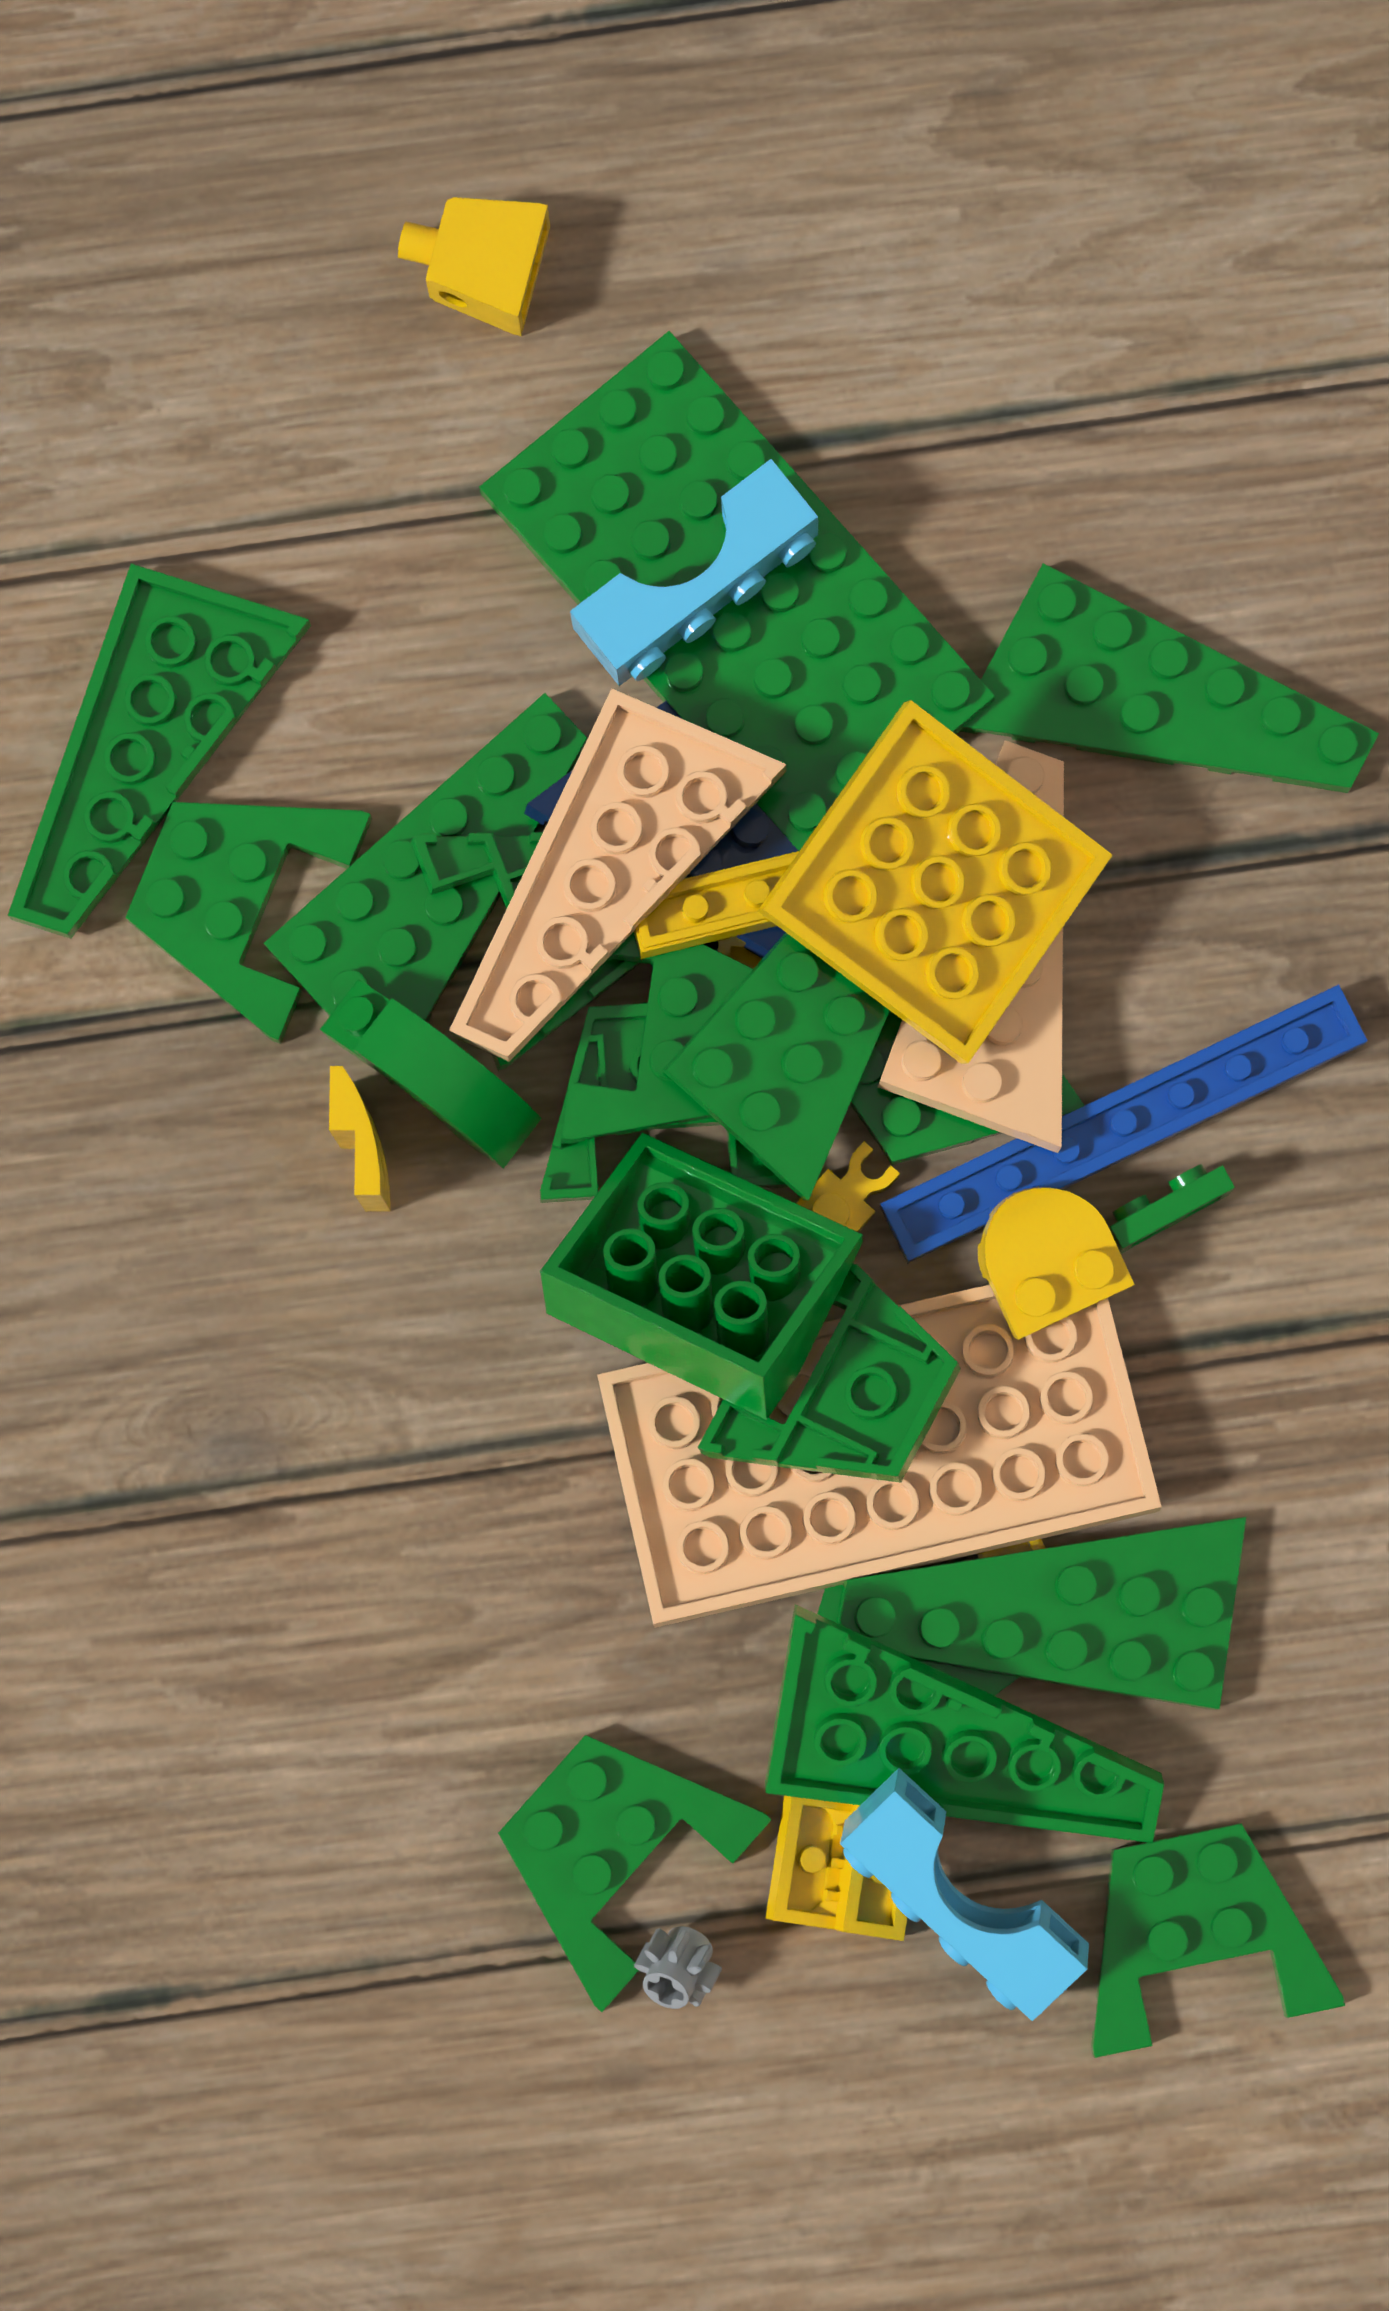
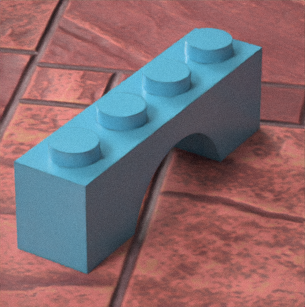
[570,459,818,686]
[840,1768,1089,2021]

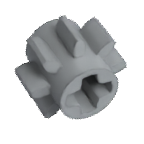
[634,1926,722,2009]

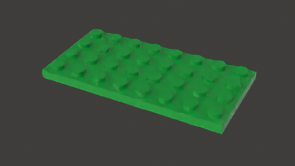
[479,331,995,851]

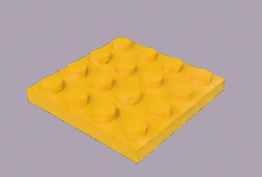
[758,700,1113,1064]

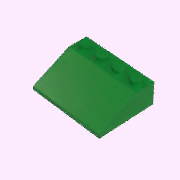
[540,1133,863,1420]

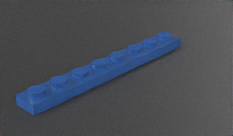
[880,984,1368,1264]

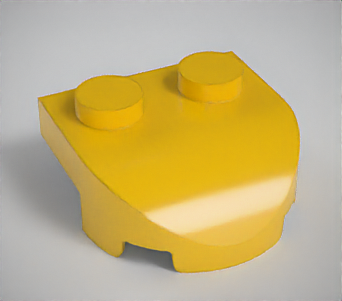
[978,1187,1135,1340]

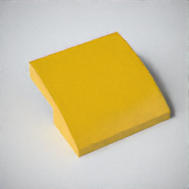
[329,1066,391,1212]
[765,1796,907,1941]

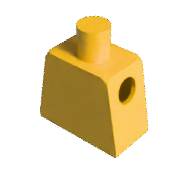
[398,197,550,336]

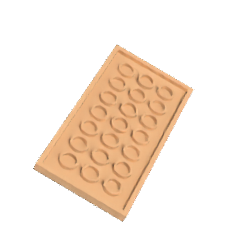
[597,1284,1162,1628]

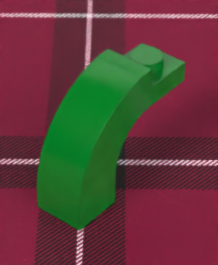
[320,979,542,1169]

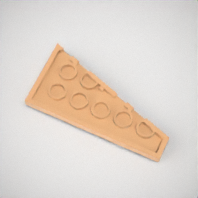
[449,688,787,1062]
[878,740,1064,1153]

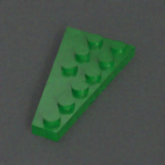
[960,563,1379,793]
[8,564,311,939]
[264,693,587,1085]
[663,933,890,1200]
[837,1517,1246,1710]
[765,1604,1164,1843]

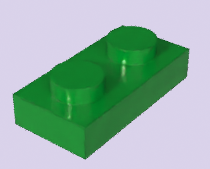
[1109,1164,1235,1254]

